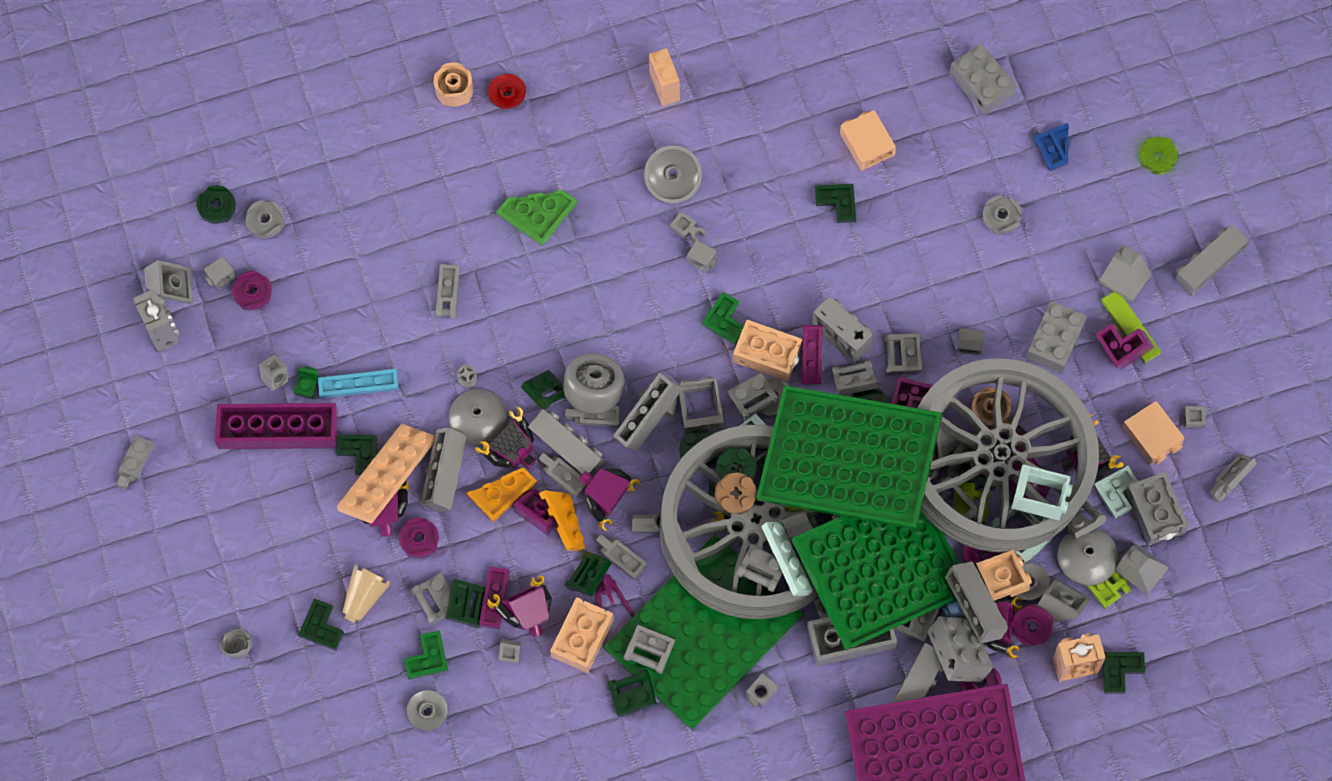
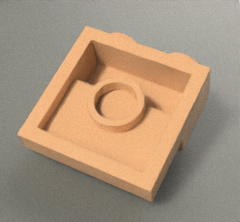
[976,549,1032,601]

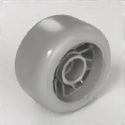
[563,353,624,414]

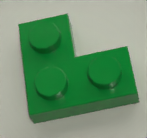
[702,292,744,345]
[404,630,449,680]

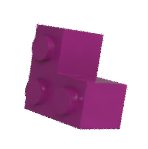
[1095,323,1155,369]
[891,377,933,408]

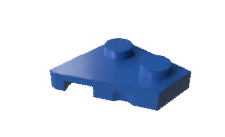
[1034,123,1069,171]

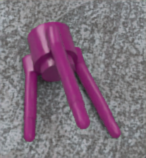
[595,574,634,617]

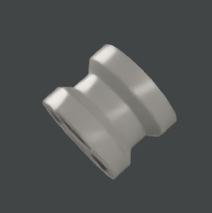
[457,365,477,388]

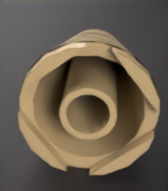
[342,564,391,623]

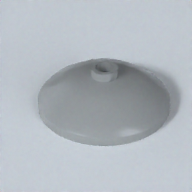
[644,145,702,203]
[449,389,508,446]
[1057,529,1118,586]

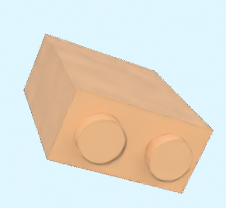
[649,48,680,106]
[840,110,896,171]
[1122,401,1185,465]

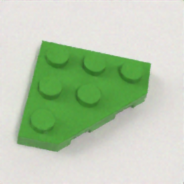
[496,190,578,246]

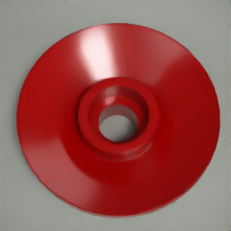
[488,74,526,109]

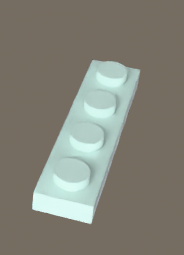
[761,522,813,596]

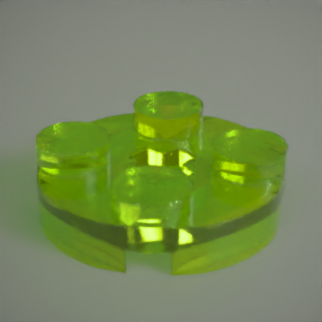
[1139,137,1178,175]

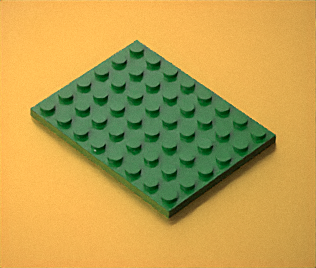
[756,385,942,530]
[791,511,959,650]
[603,534,803,731]

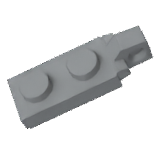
[565,406,620,428]
[116,436,155,490]
[538,453,587,499]
[1209,454,1257,502]
[596,534,647,580]

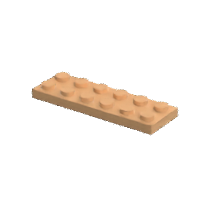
[337,423,435,524]

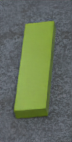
[1101,292,1162,364]

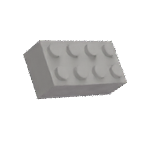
[807,617,897,666]

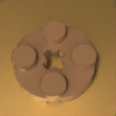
[715,473,756,513]

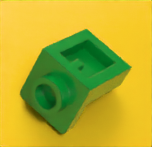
[293,366,319,399]

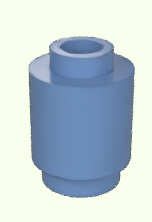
[942,600,966,618]

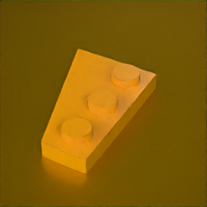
[466,467,537,523]
[539,490,586,552]

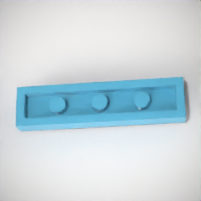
[318,369,399,399]

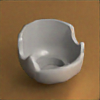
[219,629,252,659]

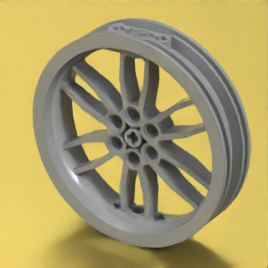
[918,358,1099,552]
[660,425,841,619]

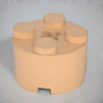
[434,62,473,107]
[970,387,1011,430]

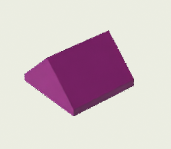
[514,489,557,535]

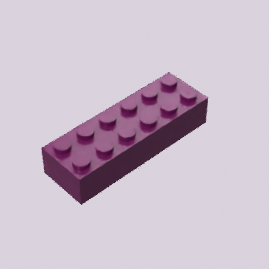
[215,403,339,449]

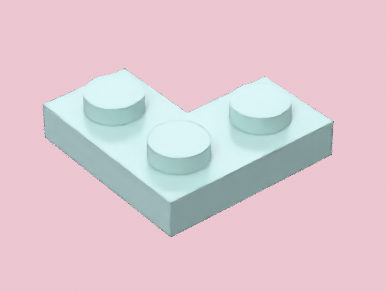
[1093,466,1138,520]

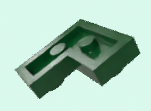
[815,184,856,223]
[336,435,378,475]
[298,599,344,651]
[1103,652,1145,694]

